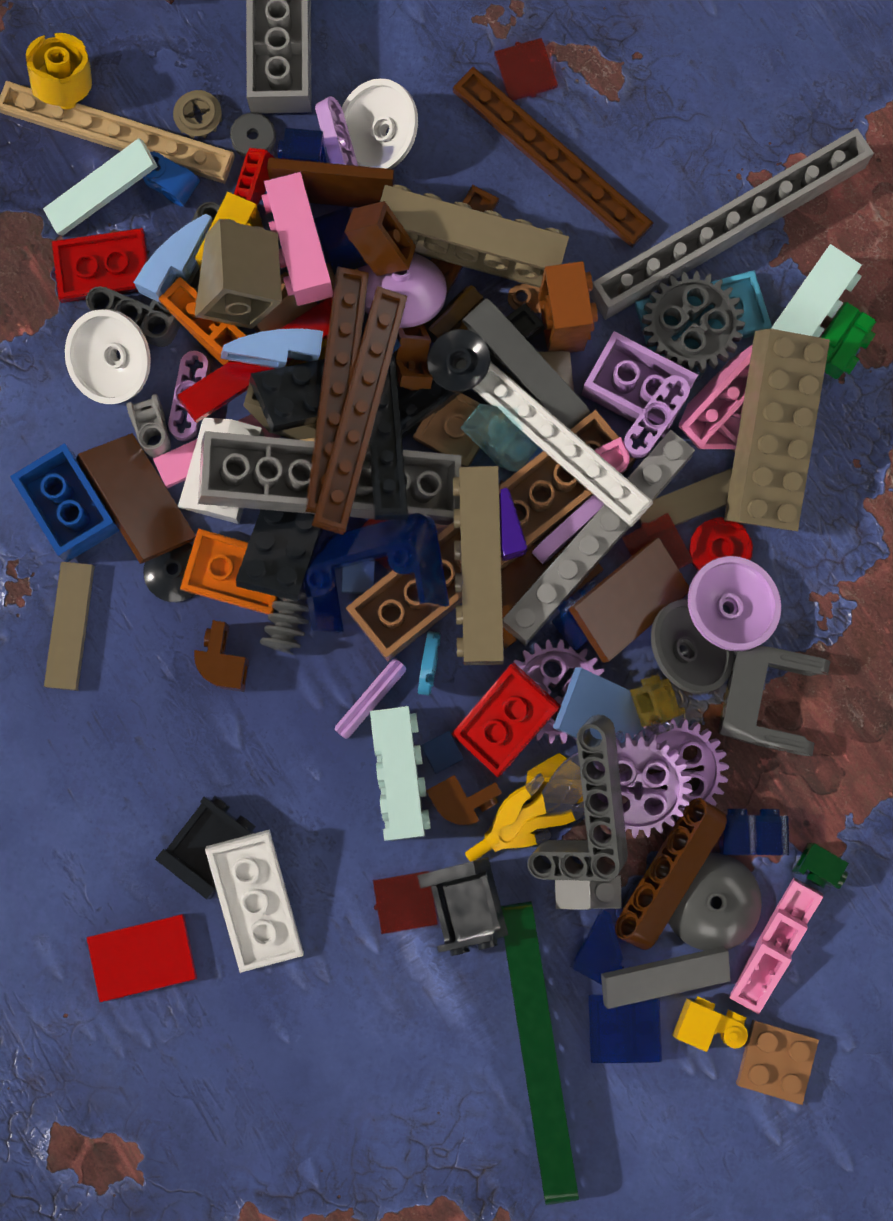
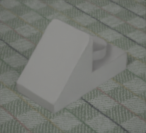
[555,875,622,910]

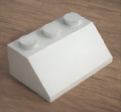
[178,417,264,524]

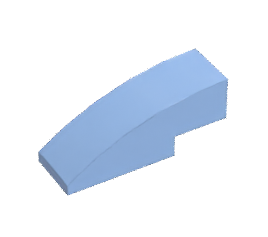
[133,214,213,303]
[220,328,323,368]

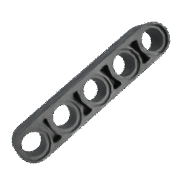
[462,298,590,429]

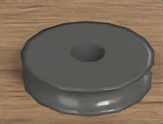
[230,112,276,157]

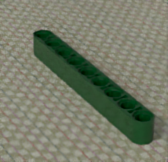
[501,901,579,1205]

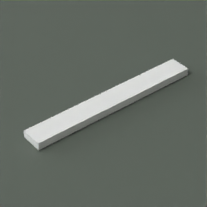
[456,360,653,527]

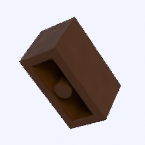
[345,201,416,276]

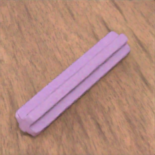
[335,659,406,739]

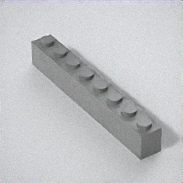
[502,430,695,646]

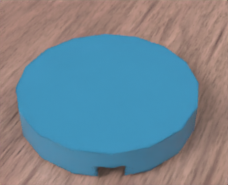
[418,631,441,696]

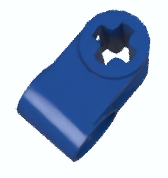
[143,151,200,207]

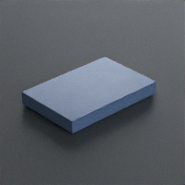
[553,667,656,743]

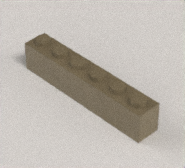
[453,466,504,665]

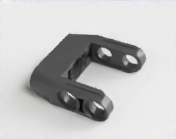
[718,646,831,756]

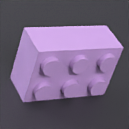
[582,331,698,438]

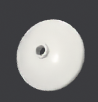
[342,79,418,169]
[65,309,151,404]

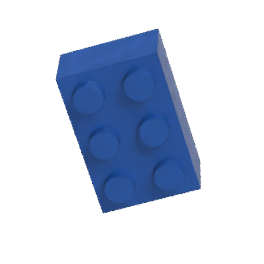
[10,443,120,562]

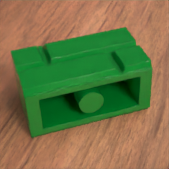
[821,302,876,379]

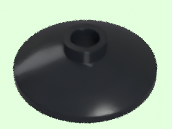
[427,329,491,392]
[143,543,196,603]

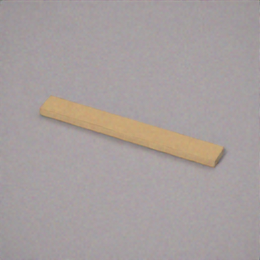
[0,81,235,184]

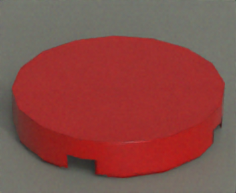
[689,517,753,571]

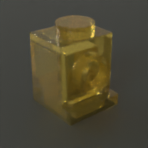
[630,674,686,727]

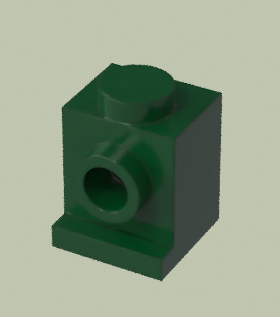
[792,843,849,889]

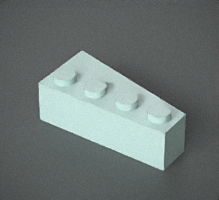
[771,244,862,337]
[370,706,431,841]

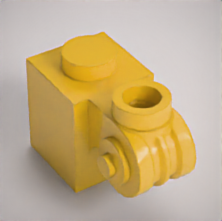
[672,996,748,1052]

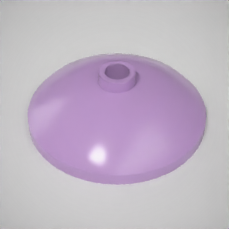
[358,253,447,328]
[688,556,781,651]

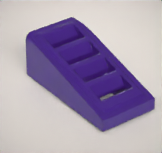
[499,487,528,561]

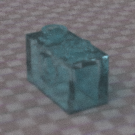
[460,404,538,472]

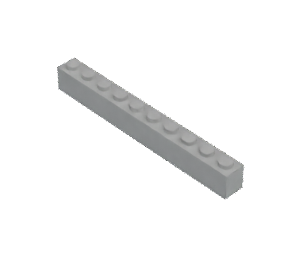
[589,128,874,320]

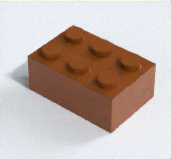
[538,261,598,353]

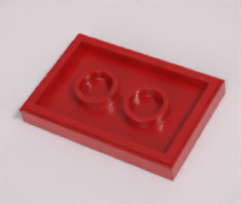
[52,228,148,303]
[451,663,561,777]
[86,914,197,1002]

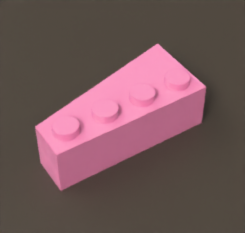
[261,172,333,306]

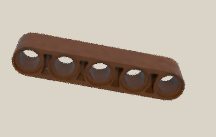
[615,798,727,950]

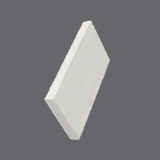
[205,829,304,973]

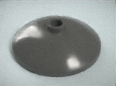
[651,599,734,694]
[668,853,762,951]

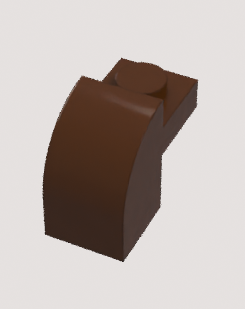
[395,325,433,390]
[194,620,249,692]
[426,775,502,825]

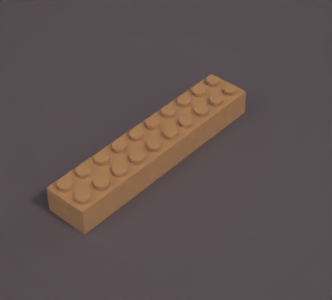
[346,410,636,662]

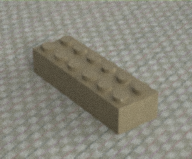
[380,185,569,288]
[724,328,830,531]

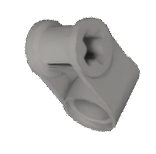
[126,394,171,458]

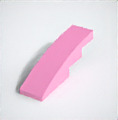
[729,877,823,1015]

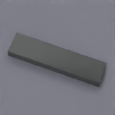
[601,947,730,1009]

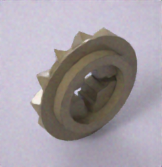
[173,90,222,139]

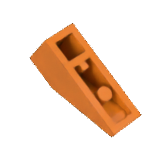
[158,277,246,365]

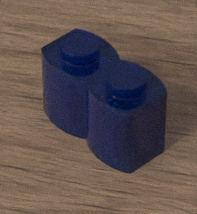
[719,809,789,855]

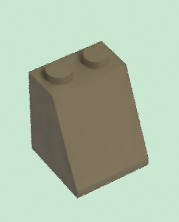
[195,219,282,329]

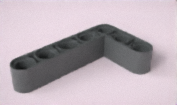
[86,202,220,347]
[527,715,628,881]

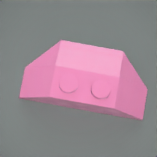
[678,345,753,449]

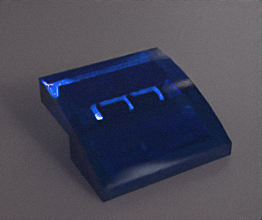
[589,994,662,1063]

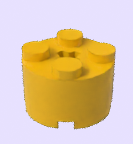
[26,33,92,109]

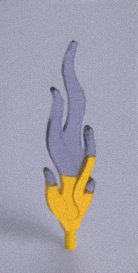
[465,723,674,862]

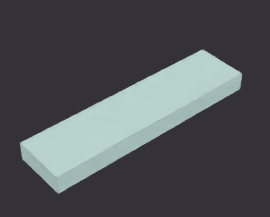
[43,138,158,236]

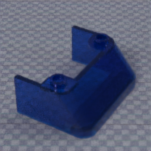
[304,513,450,633]

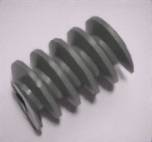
[260,589,317,655]

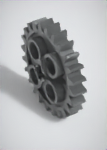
[642,271,745,373]

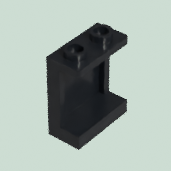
[155,796,256,900]
[417,857,508,956]

